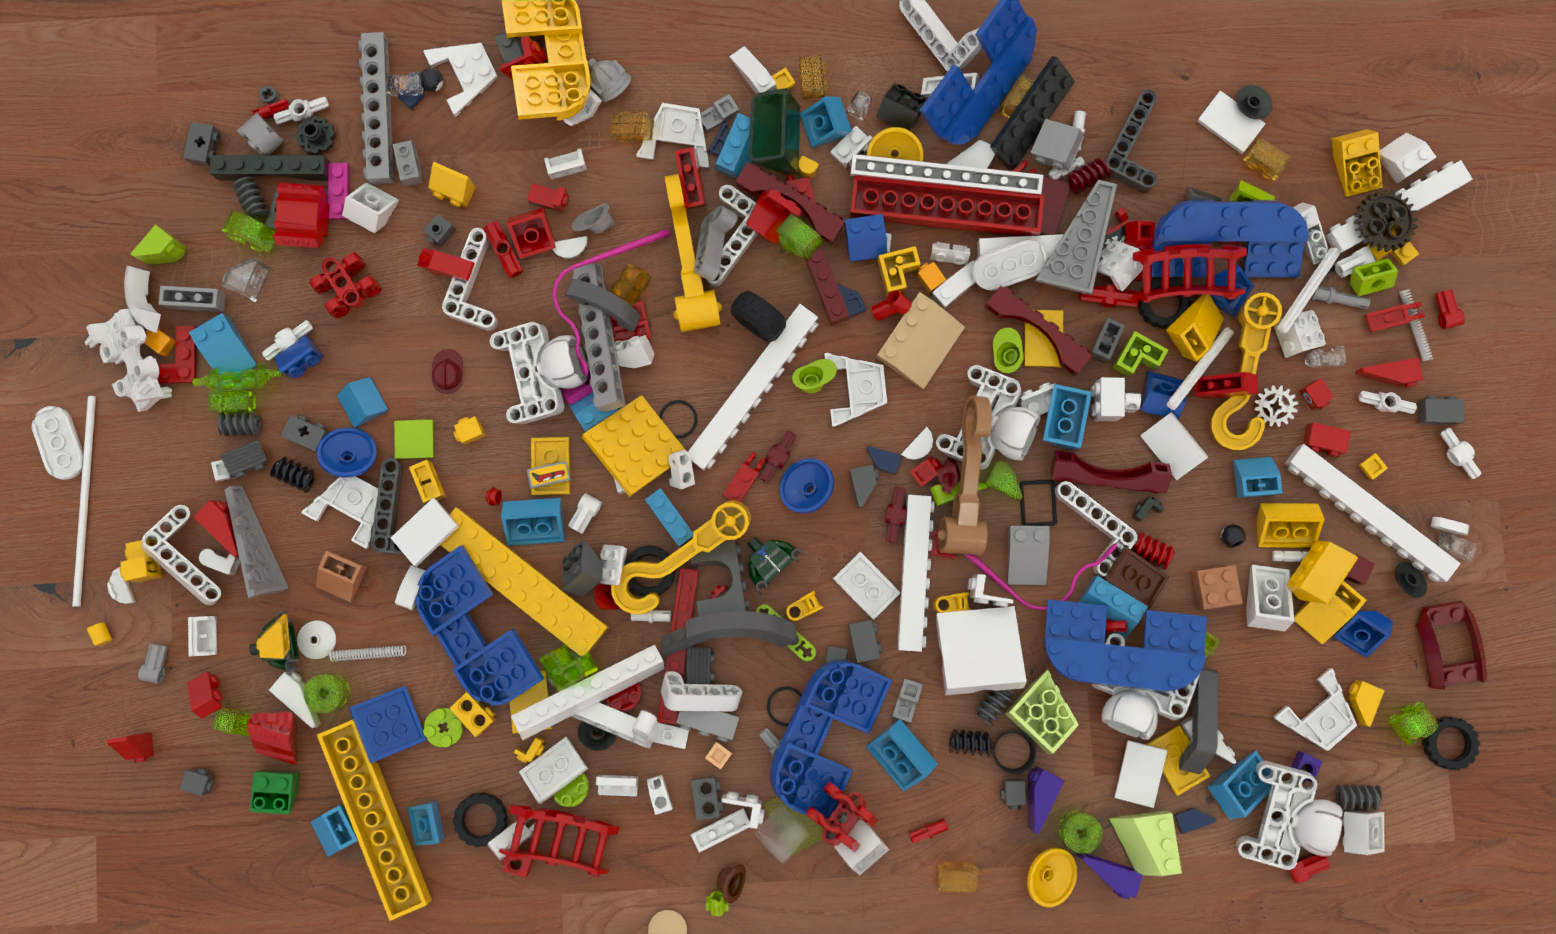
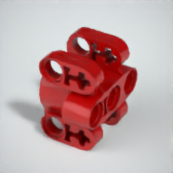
[309,252,382,318]
[805,782,878,852]

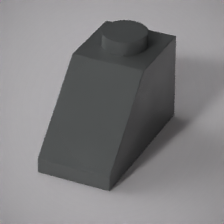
[849,465,879,508]

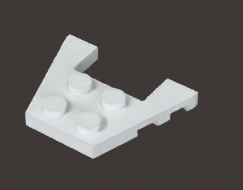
[423,43,498,117]
[636,103,709,169]
[824,353,887,427]
[301,476,378,549]
[1273,668,1357,751]

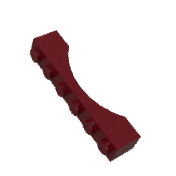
[735,162,845,245]
[984,285,1092,377]
[1050,450,1172,493]

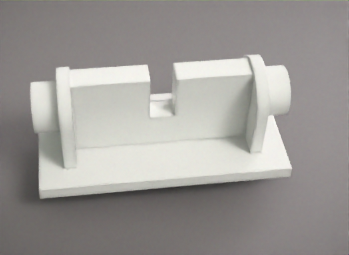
[930,242,970,265]

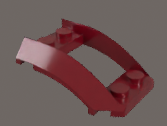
[1416,601,1487,690]

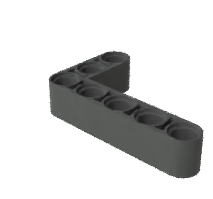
[1105,89,1157,193]
[371,458,404,555]
[1179,668,1218,774]

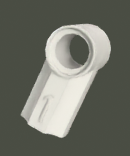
[1334,246,1376,278]
[568,493,603,534]

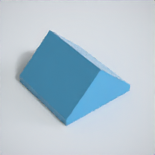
[337,377,389,429]
[407,800,445,846]

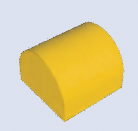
[798,156,819,178]
[87,622,113,647]

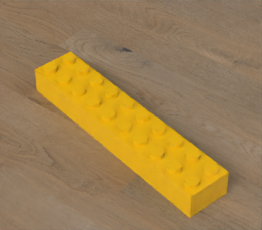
[440,507,609,658]
[317,720,432,921]

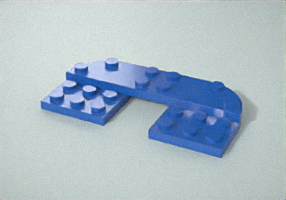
[920,0,1037,145]
[1151,200,1308,277]
[416,545,545,705]
[1044,599,1207,692]
[770,660,893,819]

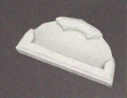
[552,236,587,259]
[901,427,933,460]
[107,567,136,604]

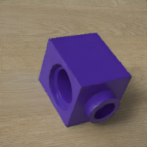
[1291,751,1322,784]

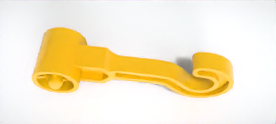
[664,174,722,332]
[1210,293,1282,450]
[611,500,751,614]

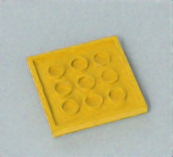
[582,395,685,497]

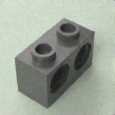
[691,776,724,820]

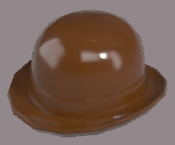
[717,865,746,903]

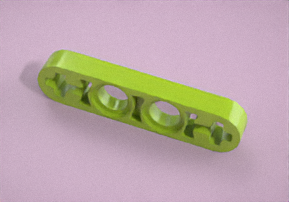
[756,605,816,661]

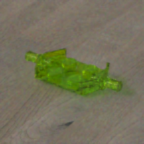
[192,363,282,393]

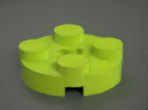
[423,708,464,747]

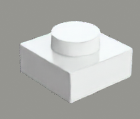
[211,460,235,482]

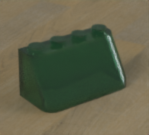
[749,88,800,175]

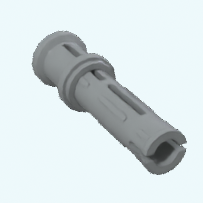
[1310,286,1370,310]

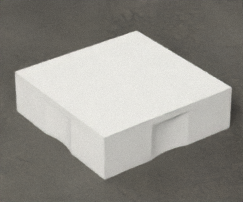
[935,606,1027,695]

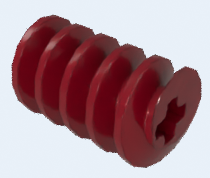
[1068,158,1112,195]

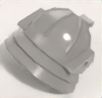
[588,58,631,102]

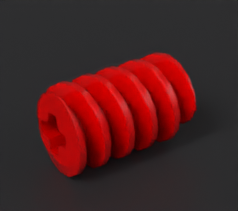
[1130,532,1174,570]

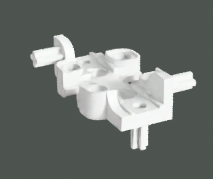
[85,309,172,412]

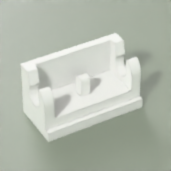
[544,148,587,180]
[188,616,217,656]

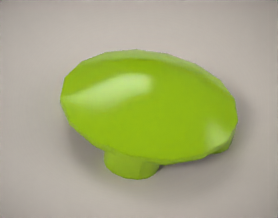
[553,773,589,807]

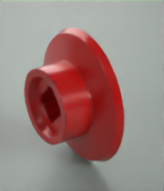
[593,583,620,610]

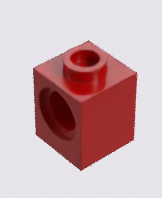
[502,856,534,878]

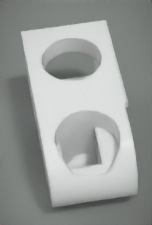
[1125,392,1141,413]
[668,450,695,489]
[199,549,240,575]
[647,775,674,815]

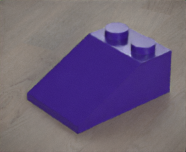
[1028,766,1065,834]
[1076,851,1143,900]

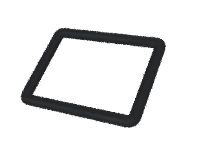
[1019,480,1057,526]

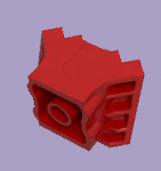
[272,182,330,248]
[248,712,297,765]

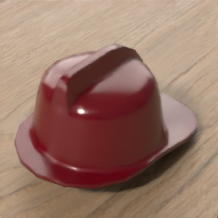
[432,349,463,394]

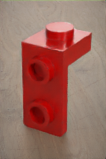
[527,183,569,212]

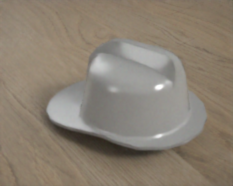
[572,203,614,234]

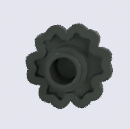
[296,116,336,155]

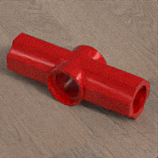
[483,221,524,279]
[1079,285,1139,308]

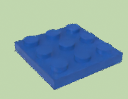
[349,686,427,763]

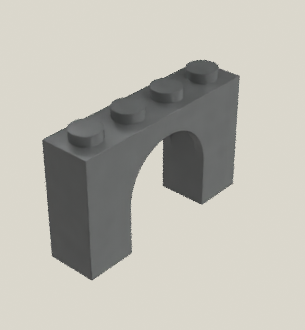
[691,540,750,616]

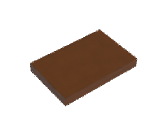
[1104,546,1169,609]

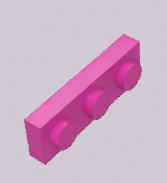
[328,163,349,220]

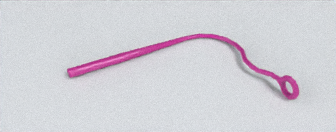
[552,229,670,375]
[963,543,1117,611]

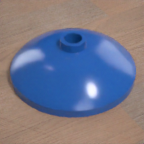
[317,428,377,478]
[779,458,834,514]

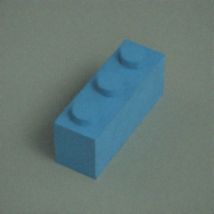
[645,488,693,548]

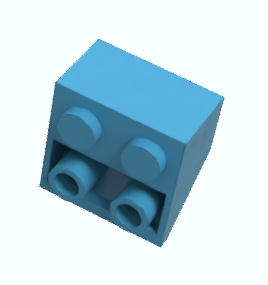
[1233,457,1283,498]
[310,804,358,857]

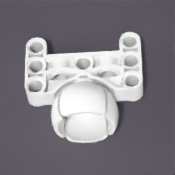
[490,322,587,424]
[936,365,1040,470]
[1092,633,1200,740]
[1236,761,1343,870]

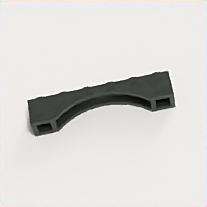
[210,155,331,181]

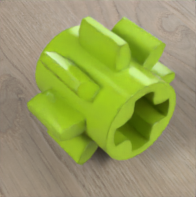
[705,891,729,916]

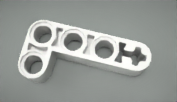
[661,671,742,711]

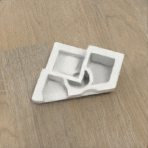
[947,140,995,169]

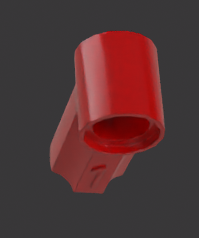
[1434,289,1465,329]
[871,290,912,321]
[1289,854,1330,883]

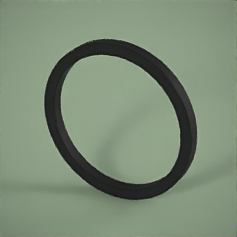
[659,400,697,438]
[767,687,802,726]

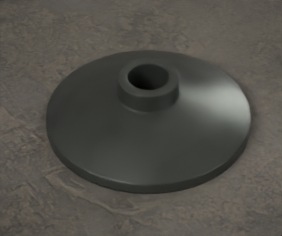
[1236,85,1272,119]
[1395,562,1427,598]
[578,721,617,751]

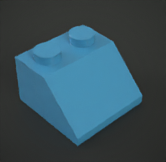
[800,96,852,148]
[568,391,618,432]

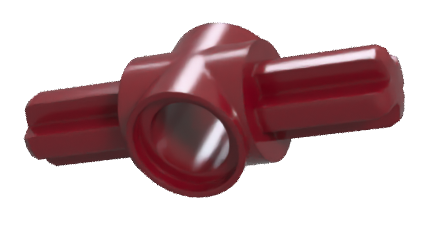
[759,430,796,483]
[937,457,961,494]
[885,486,907,543]

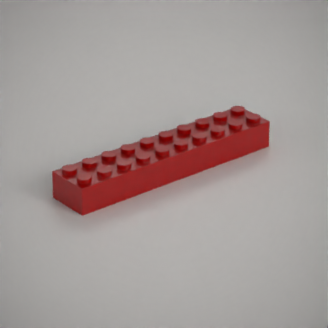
[850,175,1044,236]

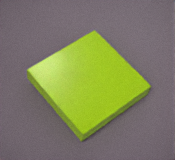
[394,420,434,459]

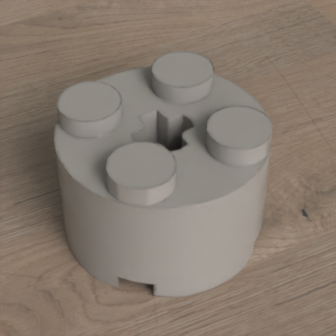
[237,113,284,155]

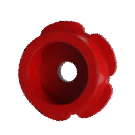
[485,487,502,506]

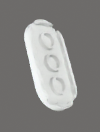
[972,239,1048,291]
[32,406,84,480]

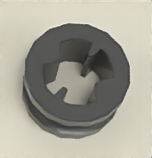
[259,86,279,104]

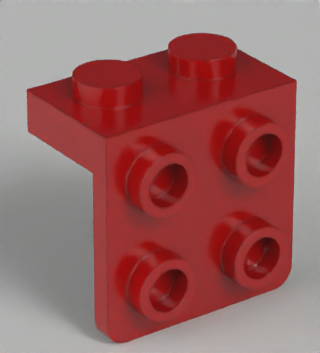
[500,36,548,80]
[746,189,801,244]

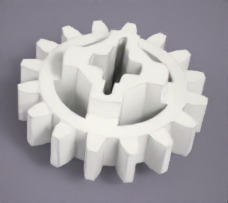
[1254,385,1298,427]

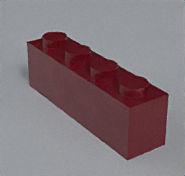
[804,245,849,326]

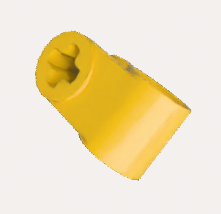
[785,590,824,621]
[933,592,971,613]

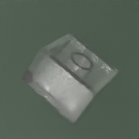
[222,258,271,303]
[754,804,810,864]

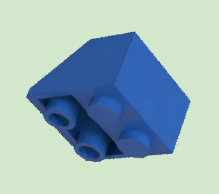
[274,335,324,379]

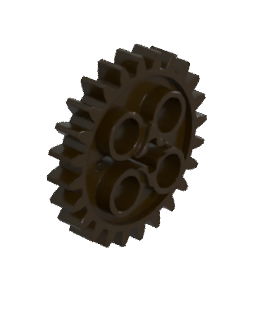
[1353,189,1419,252]

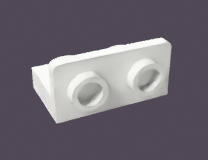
[830,126,873,169]
[1018,382,1056,415]
[596,775,638,796]

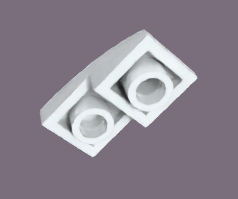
[395,565,425,611]

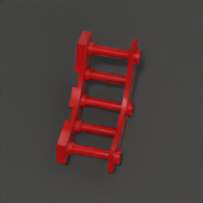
[1133,244,1247,303]
[499,805,620,877]

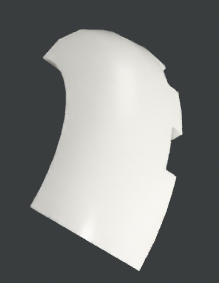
[124,266,161,333]

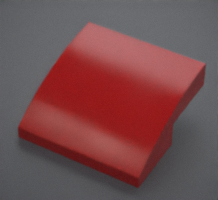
[610,300,651,342]

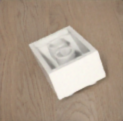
[1246,565,1294,631]

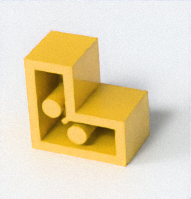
[877,246,921,297]
[120,539,163,582]

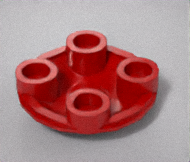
[604,682,642,712]

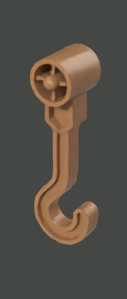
[938,396,992,555]

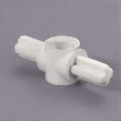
[274,97,329,125]
[262,320,313,361]
[1358,391,1417,414]
[1440,428,1481,479]

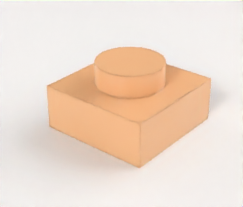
[705,741,732,769]

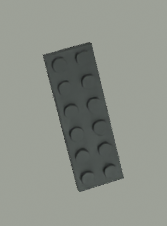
[990,56,1075,171]

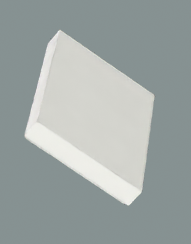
[1197,90,1266,154]
[1140,412,1208,481]
[391,498,459,567]
[833,552,901,620]
[519,736,588,804]
[1114,740,1167,808]

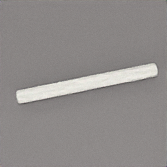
[1277,247,1340,334]
[1167,327,1234,410]

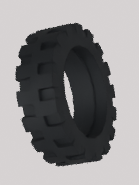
[1137,277,1191,329]
[625,545,676,596]
[1422,717,1480,770]
[453,792,508,847]

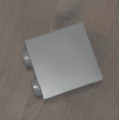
[1031,119,1084,171]

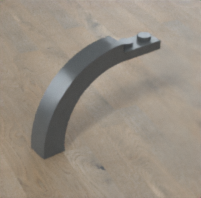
[661,611,797,657]

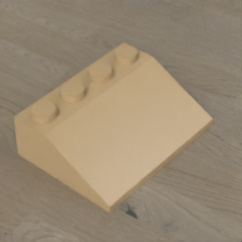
[876,292,965,390]

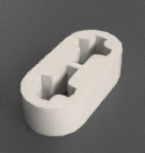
[1430,517,1469,536]

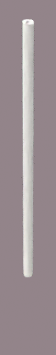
[72,396,96,606]

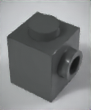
[423,214,456,247]
[180,767,215,796]
[1000,779,1026,809]

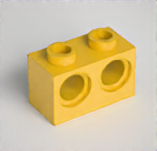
[409,460,446,504]
[449,692,496,737]

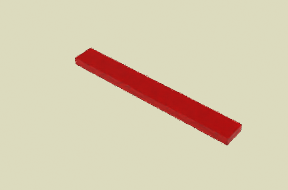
[657,568,699,725]

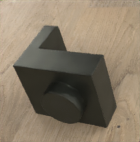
[1132,497,1165,521]

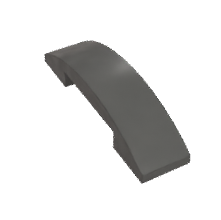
[565,279,640,332]

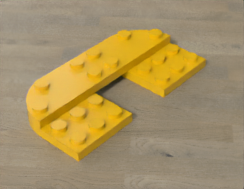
[501,0,590,121]

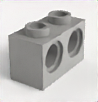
[393,140,424,187]

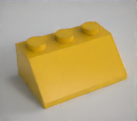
[1257,503,1325,548]
[1286,540,1358,604]

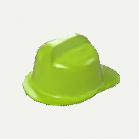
[993,328,1024,373]
[792,359,837,394]

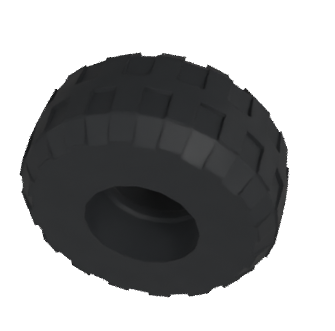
[730,291,786,342]

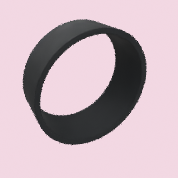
[993,730,1036,774]

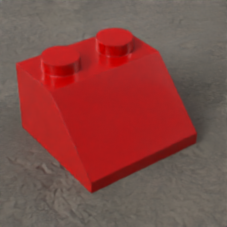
[507,207,556,259]

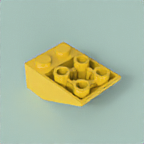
[1331,129,1382,197]
[1166,294,1224,362]
[1294,581,1367,645]

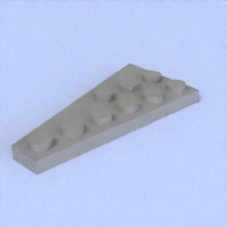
[1035,180,1117,295]
[224,485,289,598]

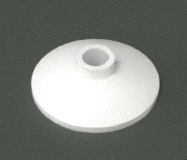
[297,621,336,659]

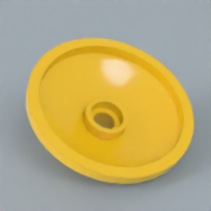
[867,127,923,162]
[1027,848,1077,907]

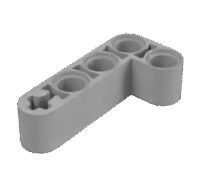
[694,205,738,282]

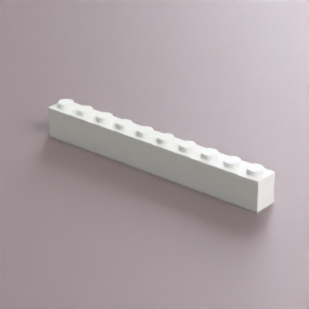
[850,154,1043,195]
[688,304,819,471]
[1284,444,1461,583]

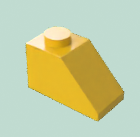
[256,614,290,659]
[1348,680,1385,727]

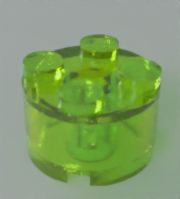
[304,673,350,713]
[1388,701,1439,745]
[1058,811,1103,854]

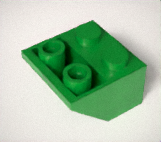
[250,769,300,814]

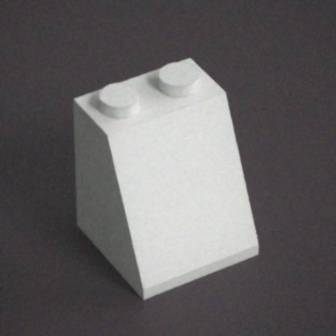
[828,815,890,875]

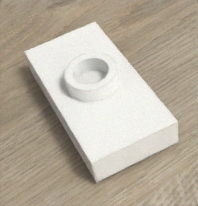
[653,722,689,749]

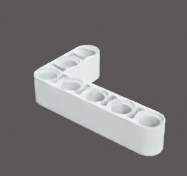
[899,0,982,72]
[706,185,758,288]
[442,228,498,331]
[1055,481,1137,577]
[141,505,221,606]
[571,702,658,748]

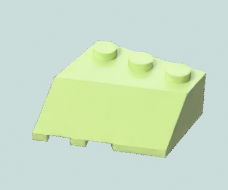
[1004,670,1079,754]
[1109,810,1182,876]

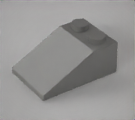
[1007,526,1049,585]

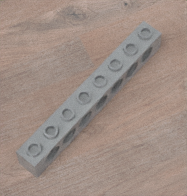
[358,32,394,185]
[573,262,625,412]

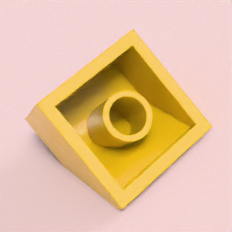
[428,162,476,208]

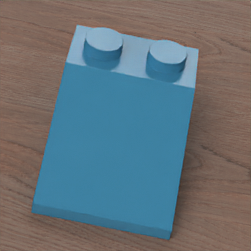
[189,313,258,385]
[1207,750,1272,820]

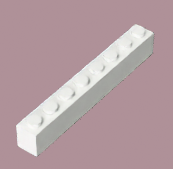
[1325,160,1473,253]
[897,495,934,652]
[511,645,665,740]

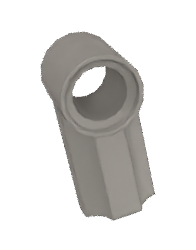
[138,643,168,684]

